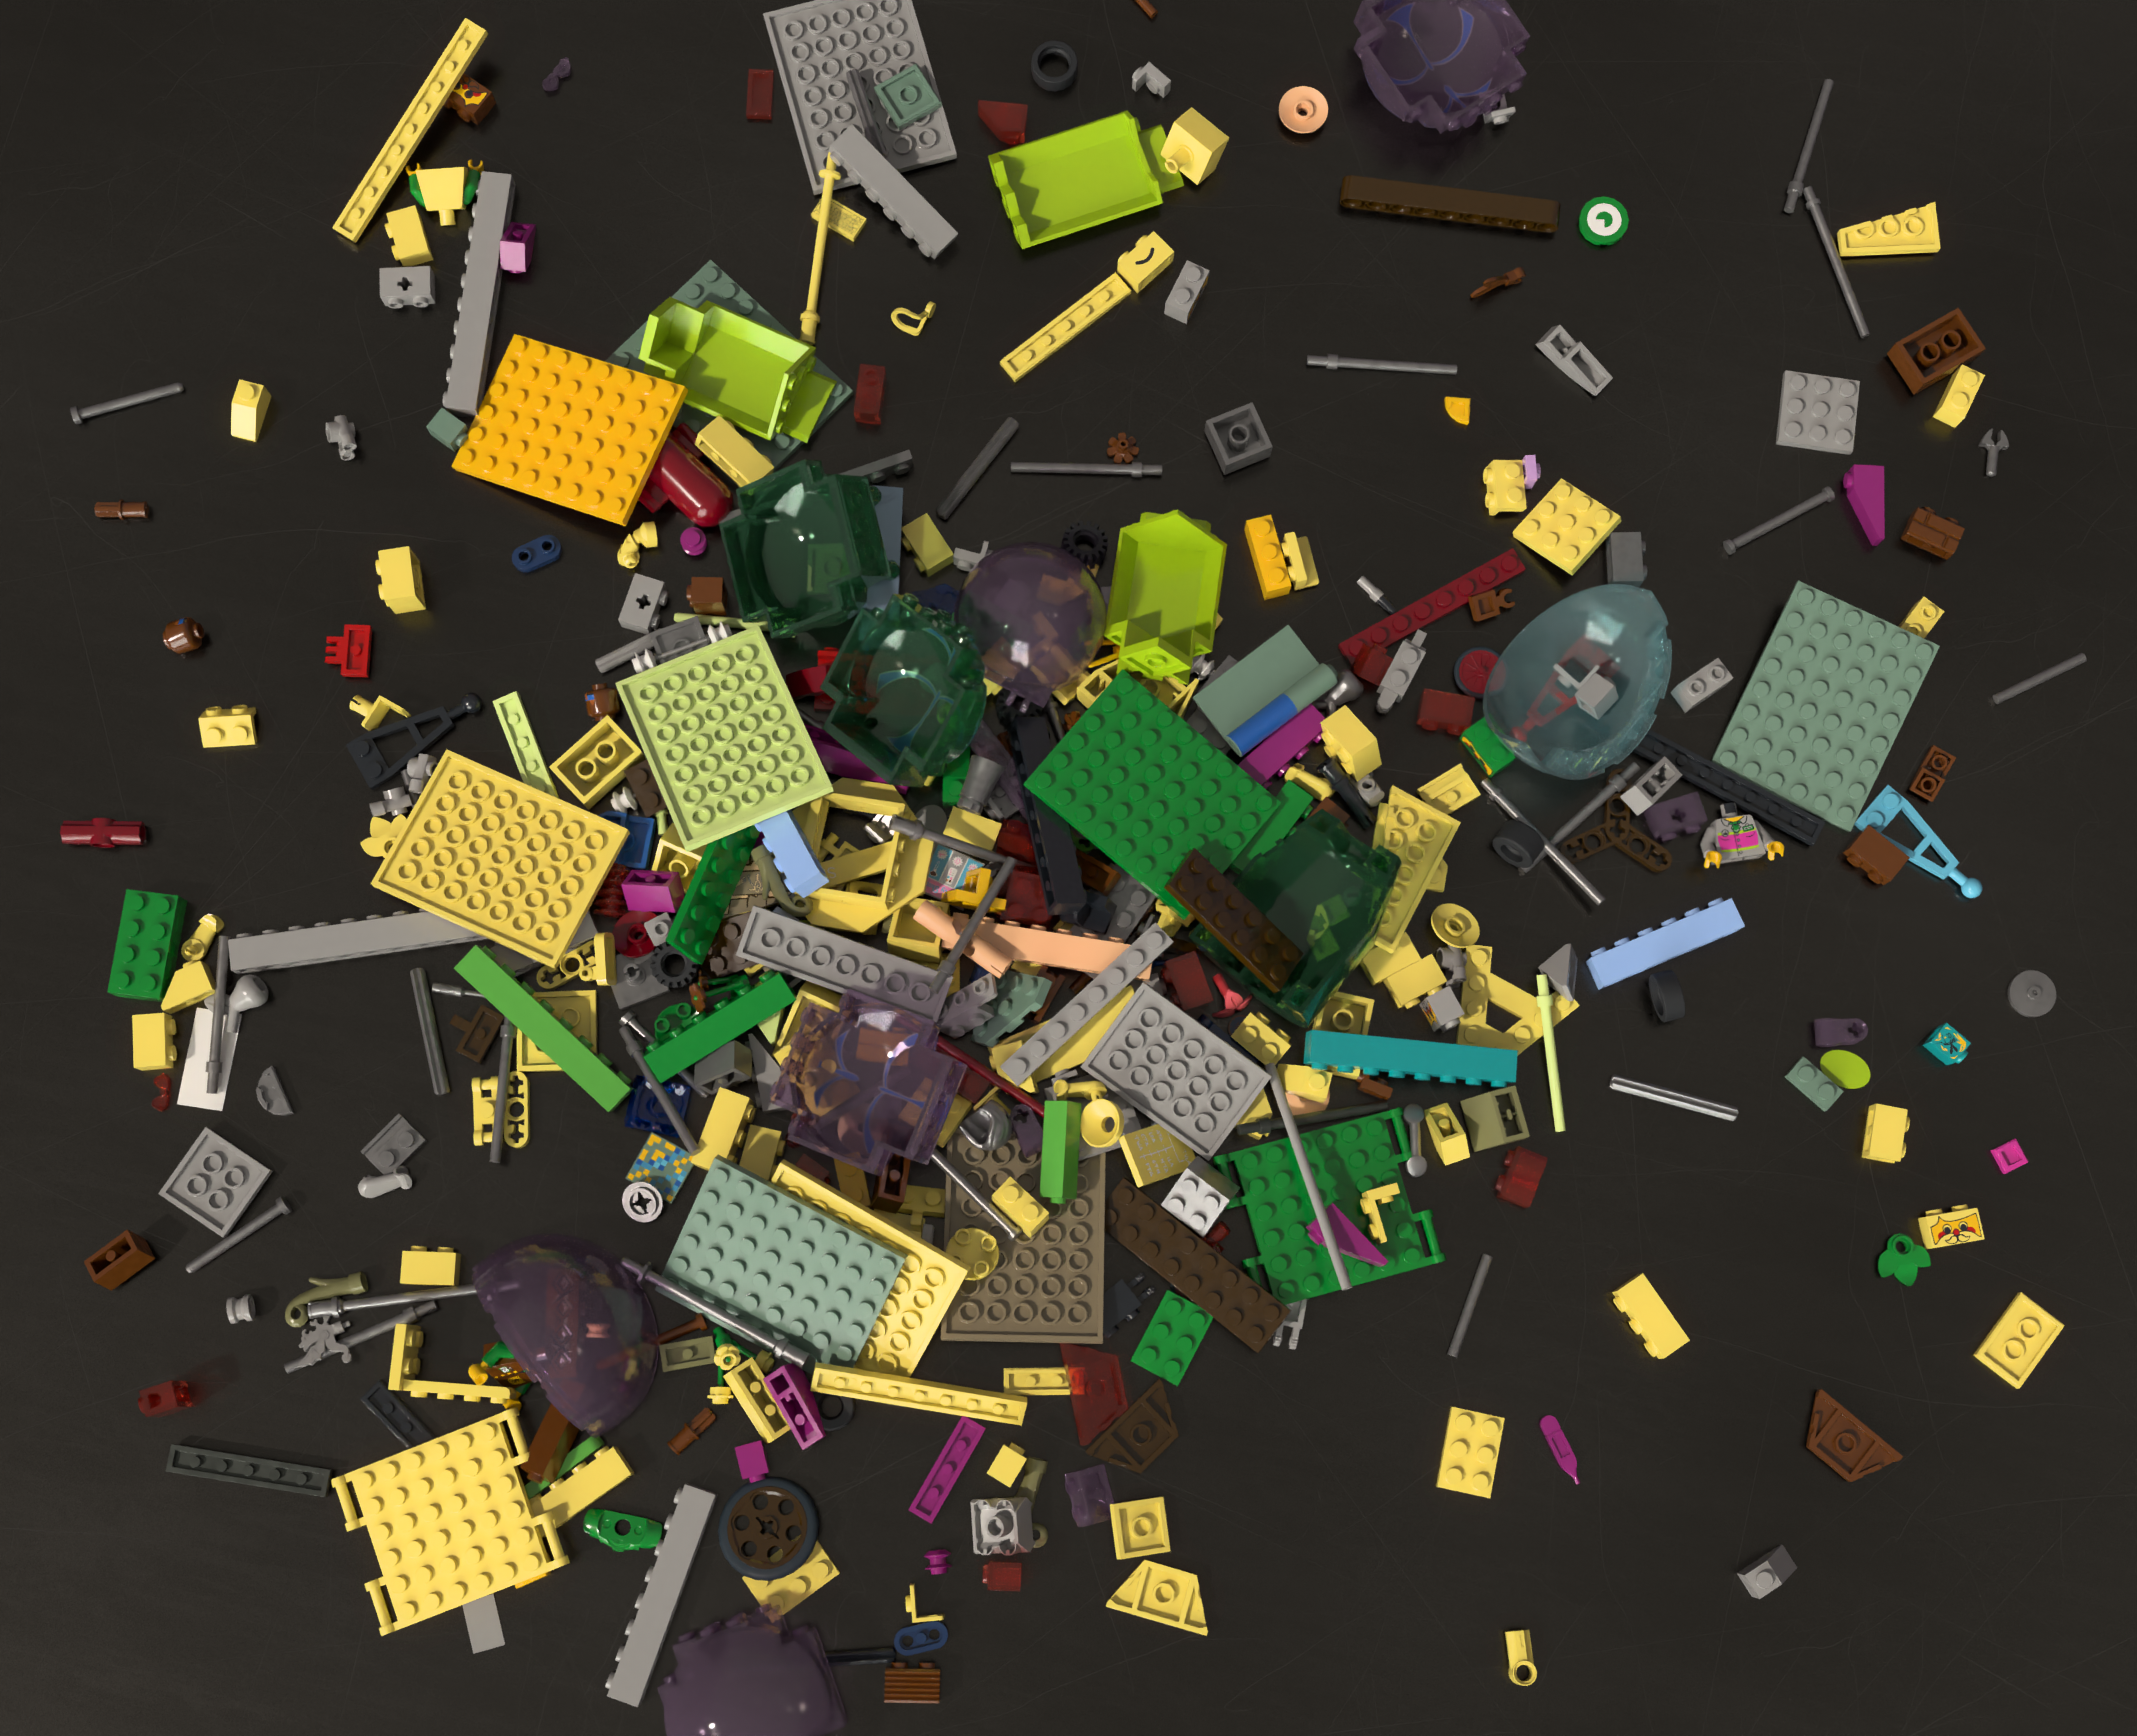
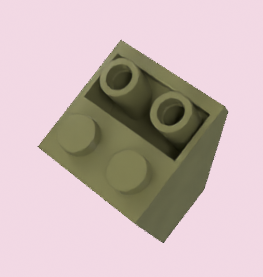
[1460,1085,1530,1152]

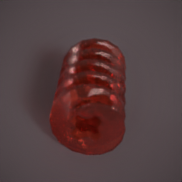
[593,863,631,918]

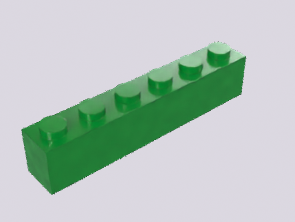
[644,969,796,1083]

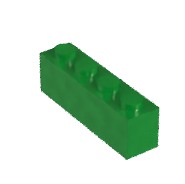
[1229,780,1314,883]

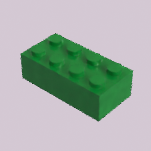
[107,889,187,1002]

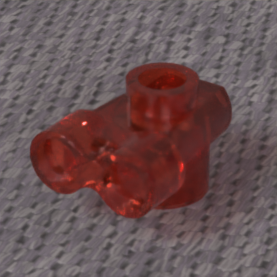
[1199,1220,1231,1253]

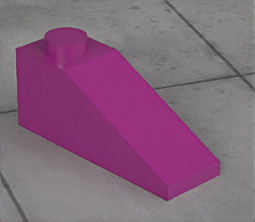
[1843,464,1885,546]
[1306,1203,1389,1267]
[763,1363,826,1450]

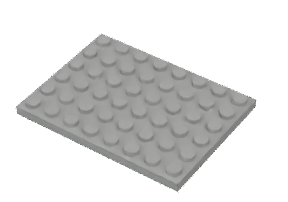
[763,0,957,195]

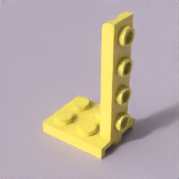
[388,1324,516,1404]

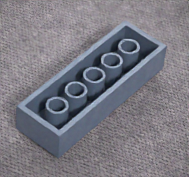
[856,485,903,649]

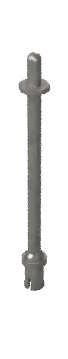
[888,814,1040,878]
[620,1257,810,1369]
[308,1275,522,1319]

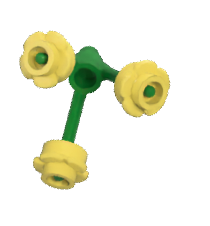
[707,1326,775,1404]

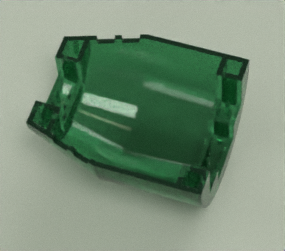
[1188,809,1402,1028]

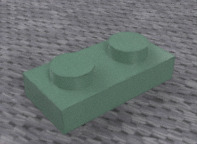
[1784,1056,1844,1112]

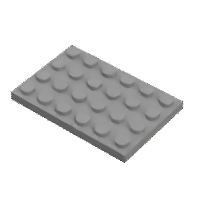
[1081,981,1272,1161]

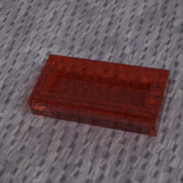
[746,69,774,119]

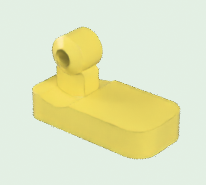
[579,932,617,986]

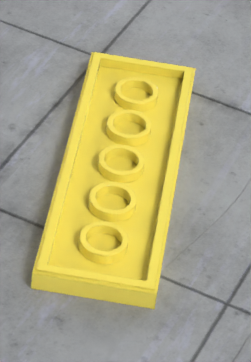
[988,985,1135,1095]

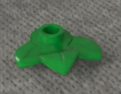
[1878,1233,1931,1286]

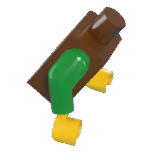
[468,1337,553,1411]

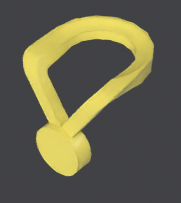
[891,301,936,336]

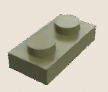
[659,1336,716,1372]

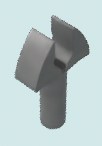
[1979,429,2009,477]

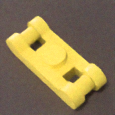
[472,1076,503,1146]

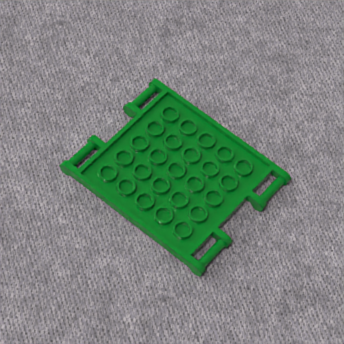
[1213,1107,1447,1305]

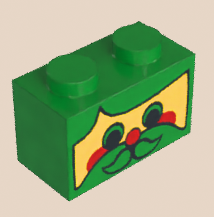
[1459,717,1515,779]

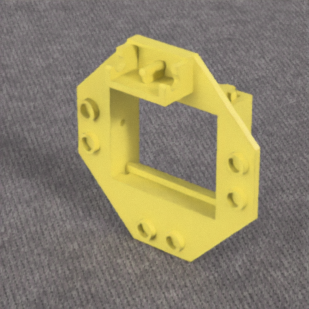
[774,777,935,934]

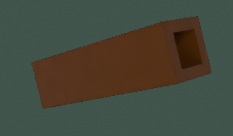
[520,1378,596,1484]

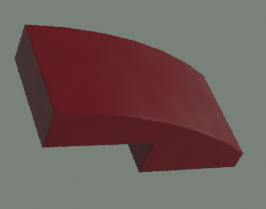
[786,665,832,701]

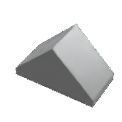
[1538,944,1578,1001]

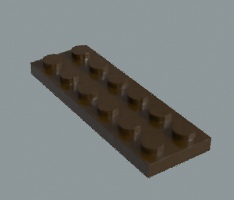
[1164,848,1304,993]

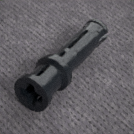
[1317,756,1377,828]

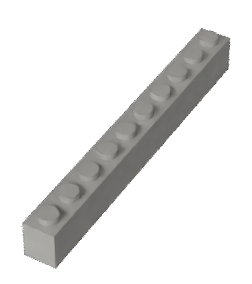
[443,171,516,418]
[228,908,488,974]

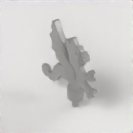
[299,1316,352,1367]

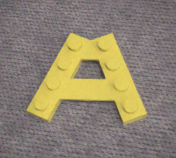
[1456,945,1580,1056]

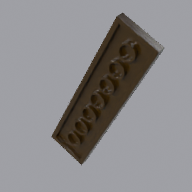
[1104,1178,1292,1353]

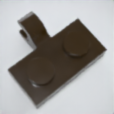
[450,1004,505,1063]

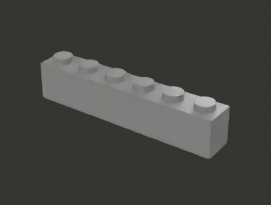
[829,124,958,260]

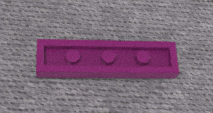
[908,1416,986,1524]

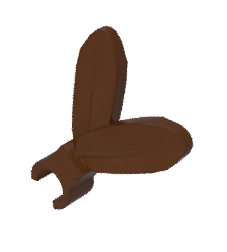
[1470,267,1526,298]

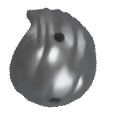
[959,1100,1012,1151]

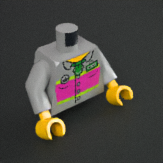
[1700,803,1784,868]

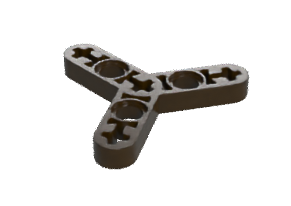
[1558,768,1672,873]

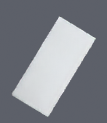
[177,1008,242,1111]

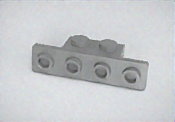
[914,973,998,1039]

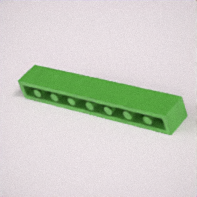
[454,945,634,1112]

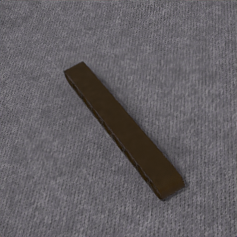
[1340,175,1561,232]

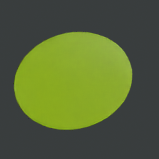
[1820,1050,1871,1089]

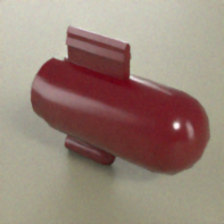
[638,422,734,527]

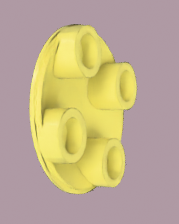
[946,1228,999,1280]

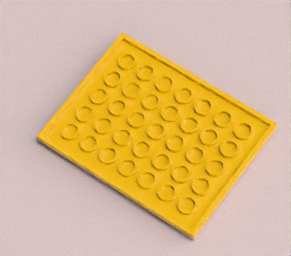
[451,334,688,526]

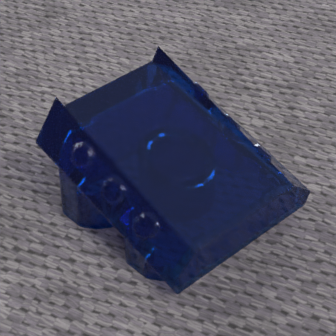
[624,1075,691,1138]

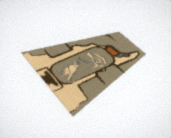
[722,855,795,919]

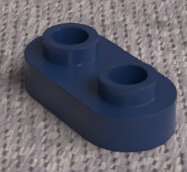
[512,535,562,573]
[894,1620,948,1656]

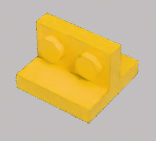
[941,868,1006,913]

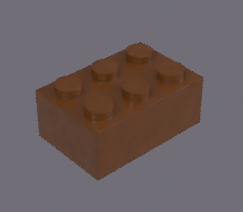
[1887,308,1986,395]

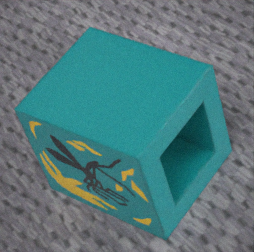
[1923,1023,1971,1065]

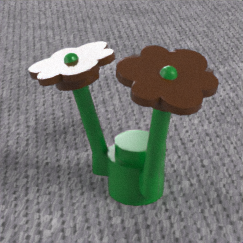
[689,969,749,1013]

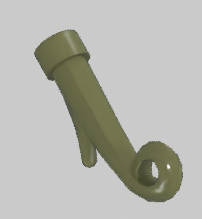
[751,845,813,917]
[285,1271,368,1327]
[1014,1457,1048,1548]

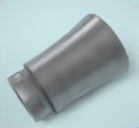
[957,755,1005,815]

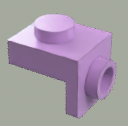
[1522,455,1541,489]

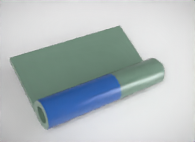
[1192,625,1338,757]

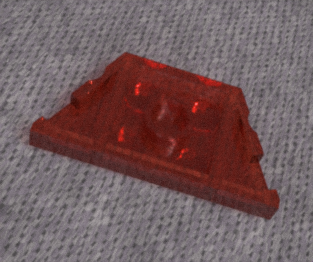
[1060,1343,1128,1446]

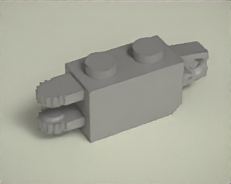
[1375,629,1427,714]

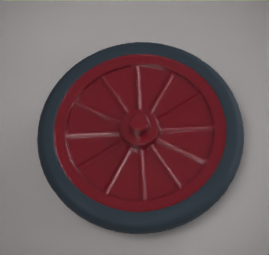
[1454,646,1508,699]

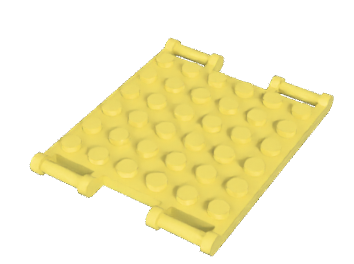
[330,1407,570,1636]

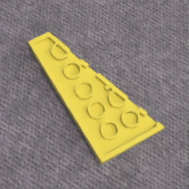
[1369,785,1461,954]

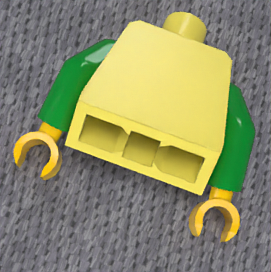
[405,159,484,226]

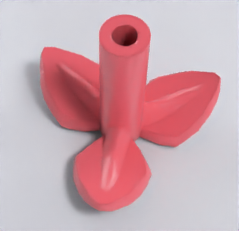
[1212,973,1253,1018]

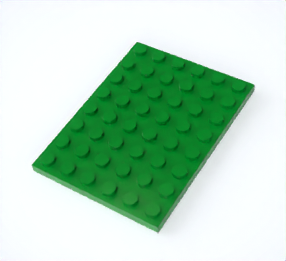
[1023,669,1282,920]

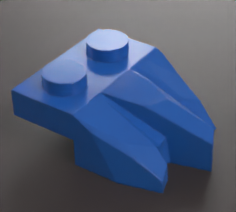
[597,811,657,870]

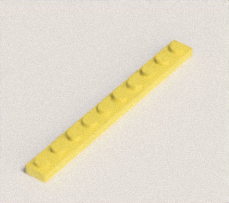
[332,18,488,243]

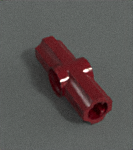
[60,818,146,848]

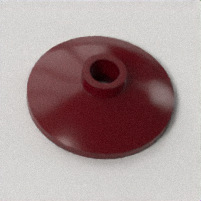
[612,910,657,958]

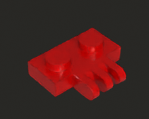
[325,624,372,677]

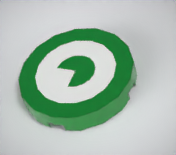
[1579,196,1629,246]

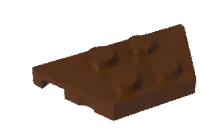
[1806,1389,1903,1482]

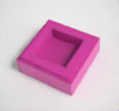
[1990,1138,2029,1174]

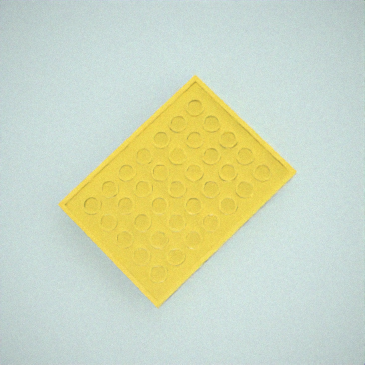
[371,749,630,969]
[771,1159,971,1378]

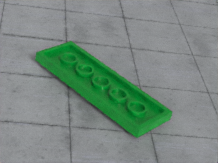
[665,825,760,964]

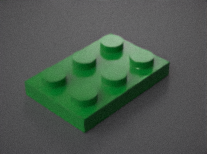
[1131,1289,1213,1386]

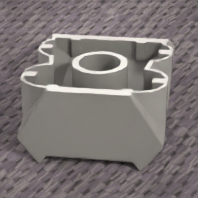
[970,1497,1035,1555]

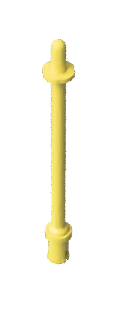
[799,152,841,345]

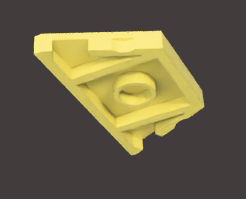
[1106,1559,1208,1636]

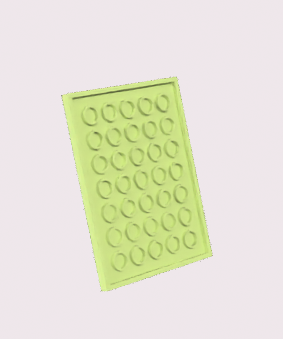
[615,625,834,852]

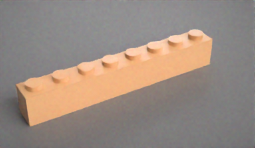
[941,913,1153,982]

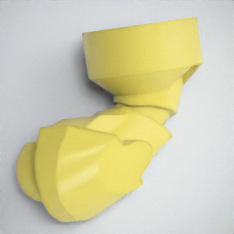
[617,521,657,568]

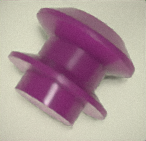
[680,527,707,555]
[924,1549,952,1575]

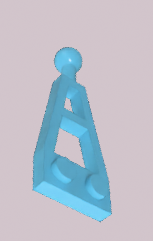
[1854,785,1983,898]

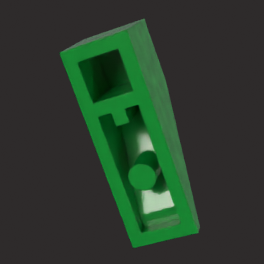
[943,732,971,808]

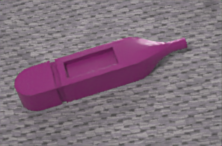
[1540,1415,1581,1485]

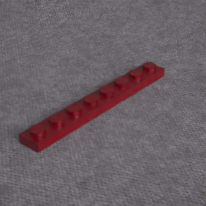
[1338,548,1526,668]

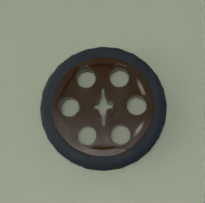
[718,1477,819,1581]

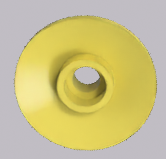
[1431,903,1480,948]

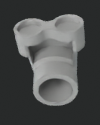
[326,415,357,461]
[407,754,438,795]
[1350,772,1384,807]
[369,786,412,817]
[1436,945,1467,989]

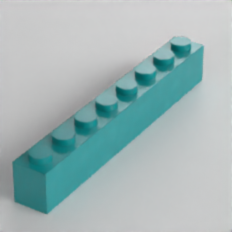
[1304,1030,1518,1088]

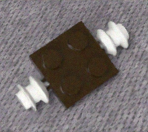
[611,760,667,818]

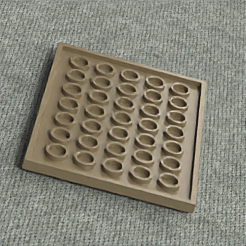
[941,1128,1106,1344]

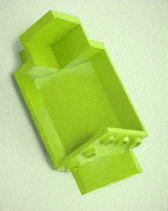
[638,297,837,443]
[1104,509,1227,685]

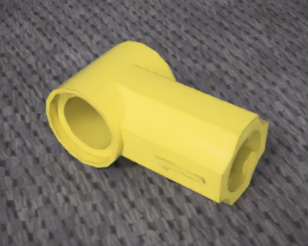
[1505,1630,1537,1686]

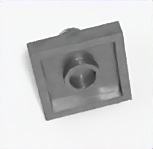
[611,950,670,1011]

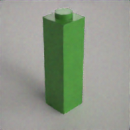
[1040,1101,1082,1204]

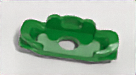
[583,1509,662,1552]

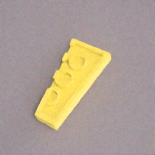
[1837,202,1940,257]

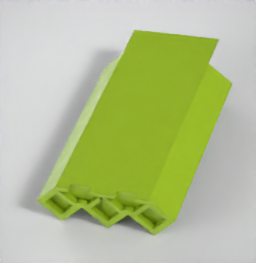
[988,110,1184,249]

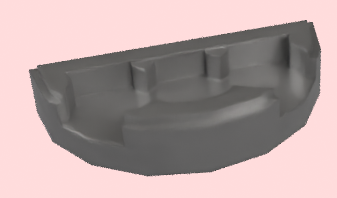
[256,1065,295,1116]

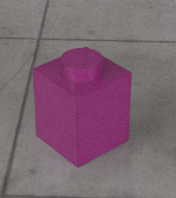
[735,1440,771,1483]

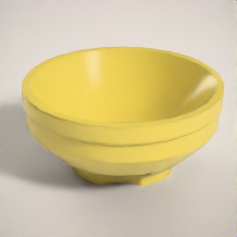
[1080,1099,1124,1148]

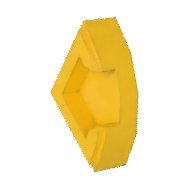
[1444,396,1470,425]

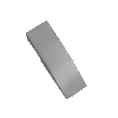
[1535,325,1613,396]

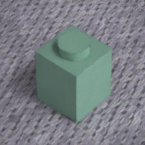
[426,408,469,452]

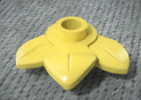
[361,814,407,858]

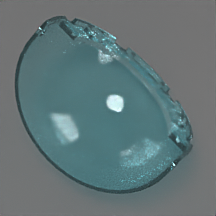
[1483,584,1672,780]

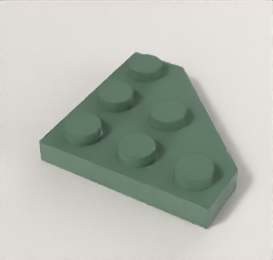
[970,970,1052,1048]

